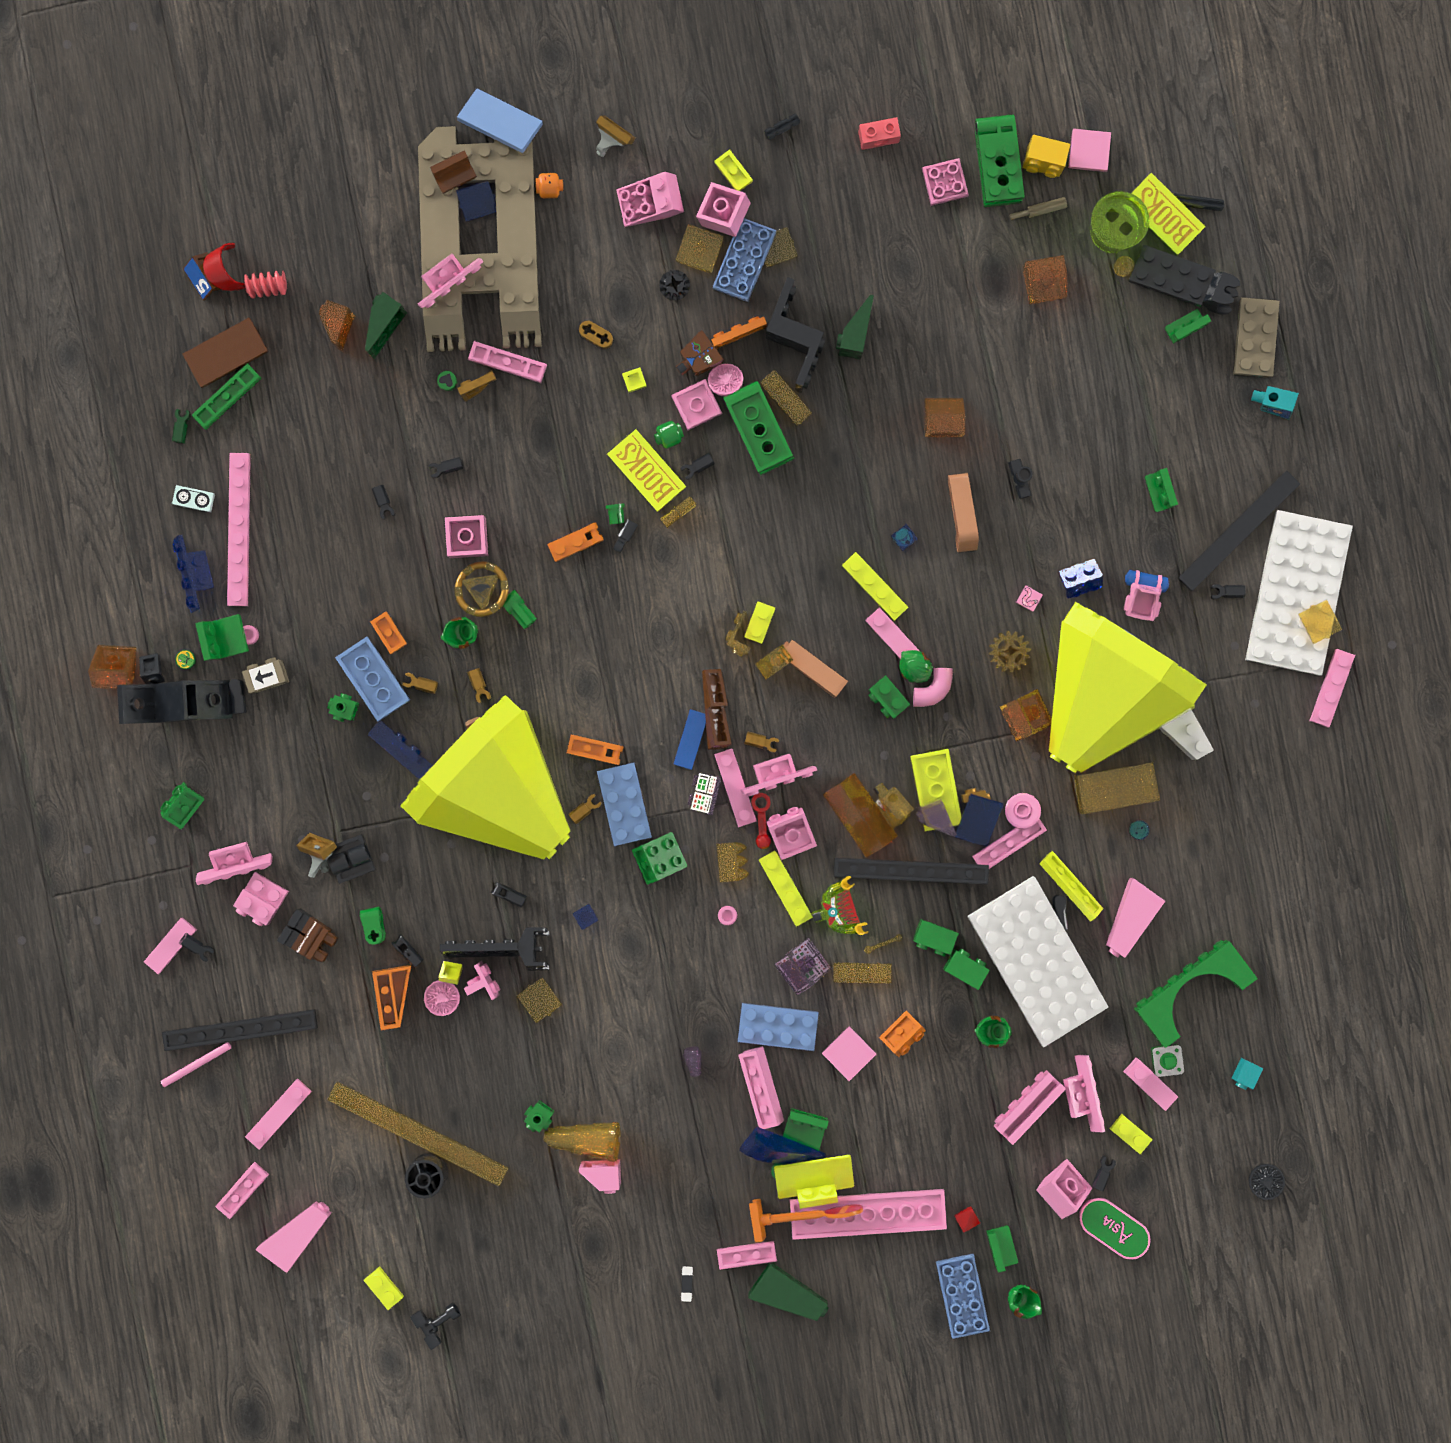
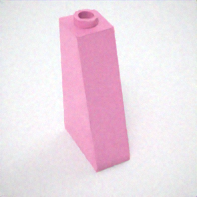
[1106,878,1165,958]
[256,1201,332,1273]

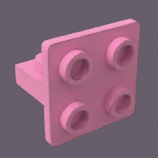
[464,961,500,1000]

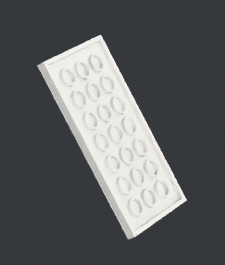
[1245,510,1353,676]
[968,876,1108,1047]

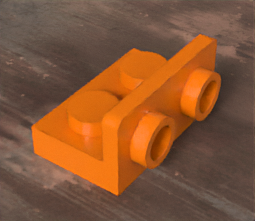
[879,1011,926,1057]

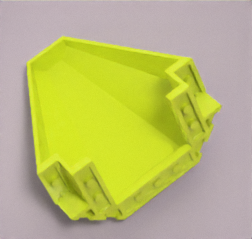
[1049,602,1207,773]
[401,695,571,859]

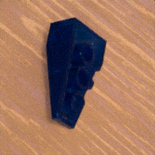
[740,1126,826,1164]

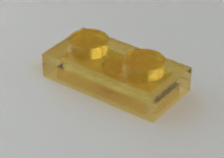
[755,644,793,679]

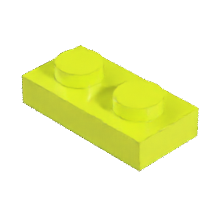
[714,150,753,191]
[744,602,775,644]
[1109,1114,1152,1154]
[364,1266,404,1310]

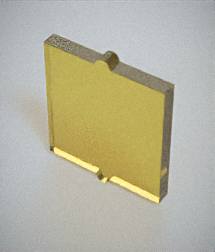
[764,227,798,268]
[1298,600,1342,644]
[517,977,562,1023]

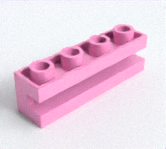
[739,1046,784,1130]
[994,1070,1066,1145]

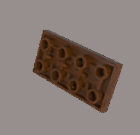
[182,317,269,388]

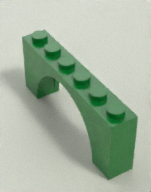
[1134,940,1258,1048]

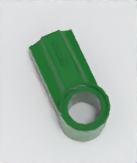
[503,590,537,630]

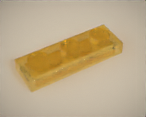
[760,370,812,426]
[833,963,892,983]

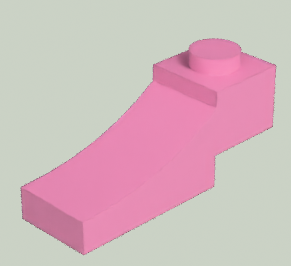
[1123,1058,1178,1111]

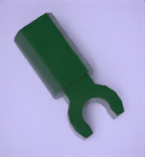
[172,409,191,444]

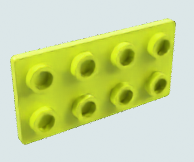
[774,1155,854,1209]

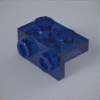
[1058,559,1103,599]

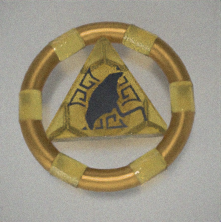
[454,561,509,617]

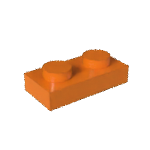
[370,612,407,654]

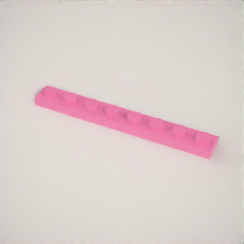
[227,453,250,606]

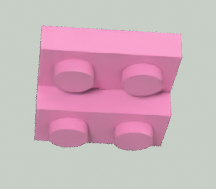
[766,807,817,860]
[233,872,289,926]

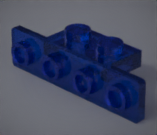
[172,535,214,613]
[368,721,433,779]

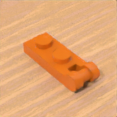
[547,522,604,562]
[567,735,624,765]

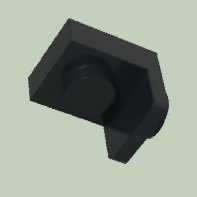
[139,653,165,684]

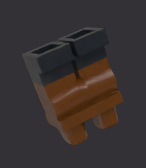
[277,908,338,962]

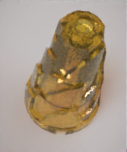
[544,1122,621,1162]

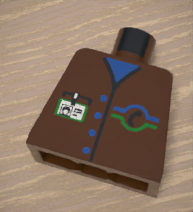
[675,330,723,376]

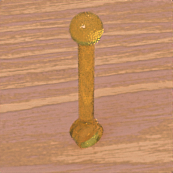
[864,934,902,954]

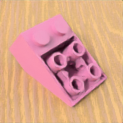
[617,172,684,227]

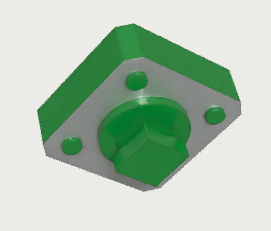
[1151,1044,1184,1077]

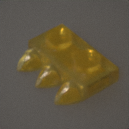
[717,842,749,882]

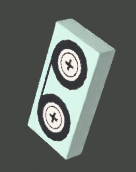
[172,485,215,512]

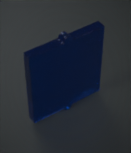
[456,181,496,221]

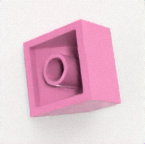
[1036,1159,1092,1219]
[579,1160,621,1194]

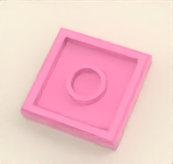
[671,379,722,430]

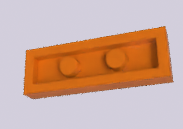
[711,316,767,349]

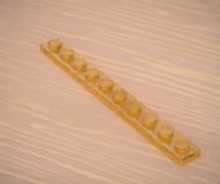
[327,1082,508,1186]

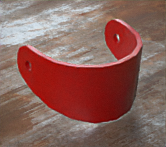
[203,243,245,291]

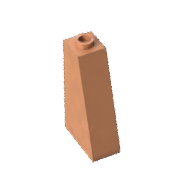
[780,640,848,698]

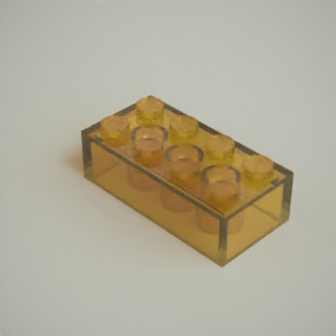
[1073,762,1160,814]

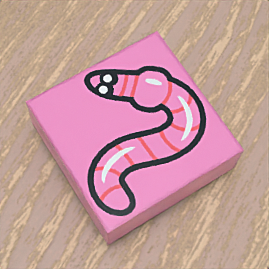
[1016,586,1042,612]

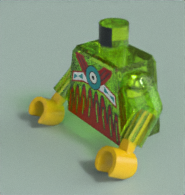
[812,876,868,935]

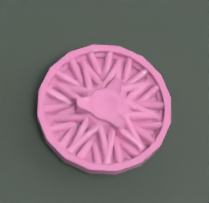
[708,364,744,396]
[1005,793,1041,829]
[424,980,460,1016]

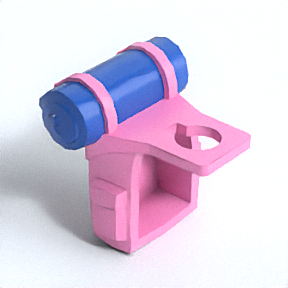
[1124,570,1169,621]

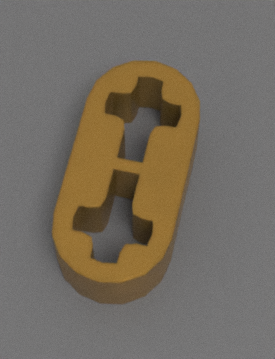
[579,321,613,349]

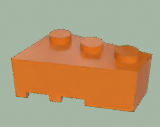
[372,965,411,1030]

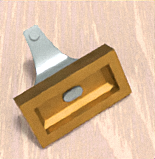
[596,116,636,157]
[296,833,337,878]

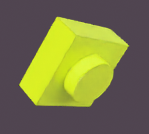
[622,368,647,393]
[438,961,463,985]

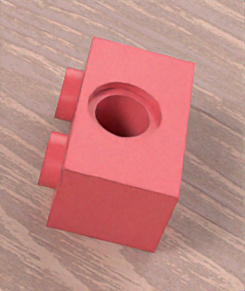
[858,117,901,150]

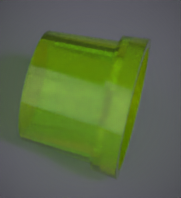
[1090,191,1149,253]

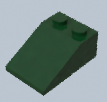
[365,292,407,359]
[836,295,874,360]

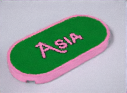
[1079,1198,1150,1259]

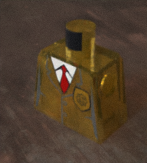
[873,783,914,829]

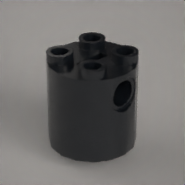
[405,1153,449,1199]

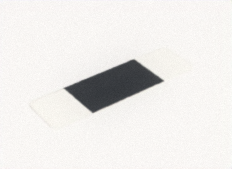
[681,1266,693,1302]

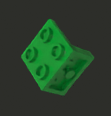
[195,614,249,661]
[632,832,687,885]
[781,1108,829,1155]

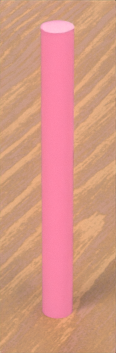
[161,1042,231,1087]

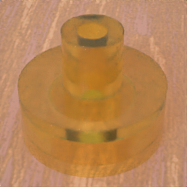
[1114,256,1134,277]

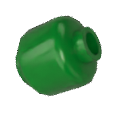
[654,421,684,449]

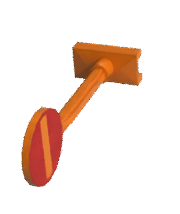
[749,1199,863,1242]

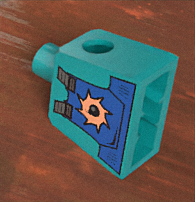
[1251,386,1299,419]

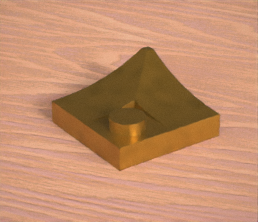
[457,370,496,402]

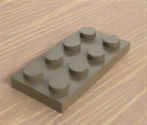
[1233,297,1280,378]

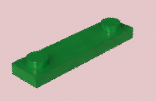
[192,363,262,430]

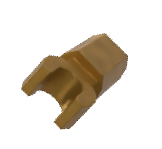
[467,668,491,703]
[402,673,438,694]
[744,732,779,752]
[568,794,602,824]

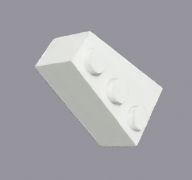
[1159,710,1214,760]

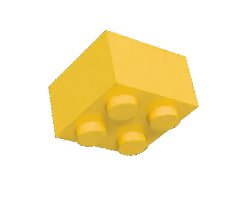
[1022,135,1071,178]

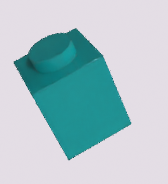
[1232,1058,1263,1090]

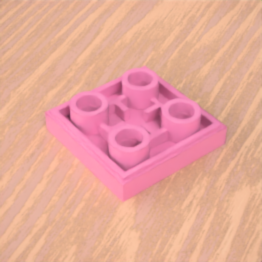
[1068,129,1111,172]
[922,158,969,206]
[822,1026,876,1081]

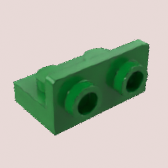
[1165,309,1211,344]
[1144,468,1178,512]
[868,675,910,719]
[160,782,204,830]

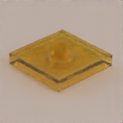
[676,224,724,274]

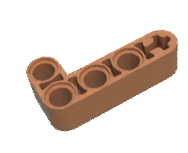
[948,473,979,552]

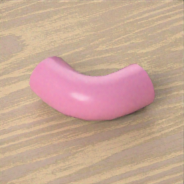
[913,668,953,707]

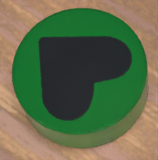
[437,371,457,391]

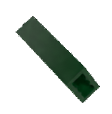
[748,1262,828,1321]

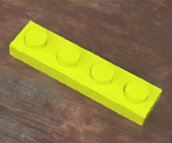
[842,552,908,621]
[758,850,813,927]
[1040,851,1103,922]

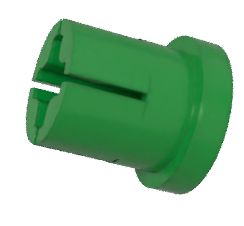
[606,503,625,524]

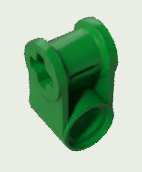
[360,906,386,945]

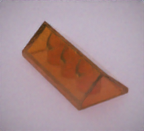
[823,773,897,857]

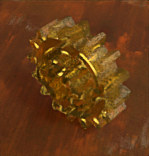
[989,631,1031,673]

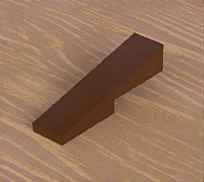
[702,669,732,750]

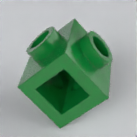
[327,693,360,722]
[524,1100,554,1133]

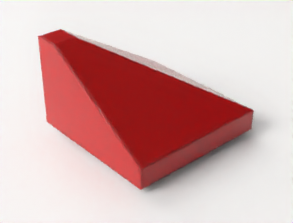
[954,1206,980,1232]

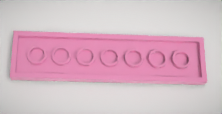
[790,1189,947,1239]

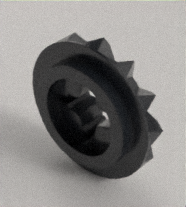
[659,270,690,300]

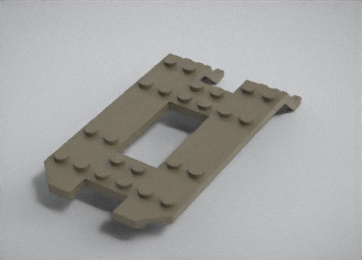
[418,126,542,352]

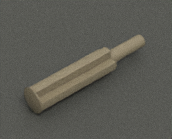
[1009,197,1067,220]

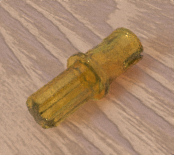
[660,497,696,528]

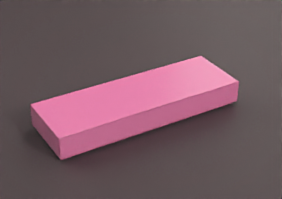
[144,917,197,974]
[215,1162,269,1219]
[717,1241,777,1270]

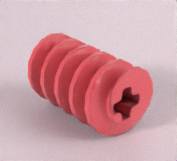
[244,271,287,299]

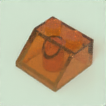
[1023,255,1067,304]
[319,300,355,351]
[925,398,965,437]
[88,645,136,689]
[1000,689,1052,742]

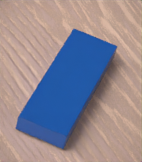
[674,709,706,770]

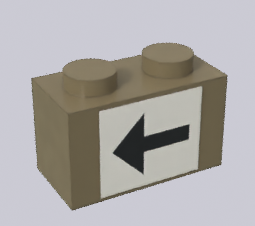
[242,657,289,694]

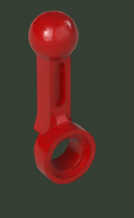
[751,793,771,849]

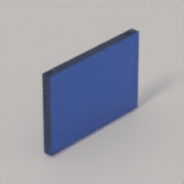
[955,794,1003,846]

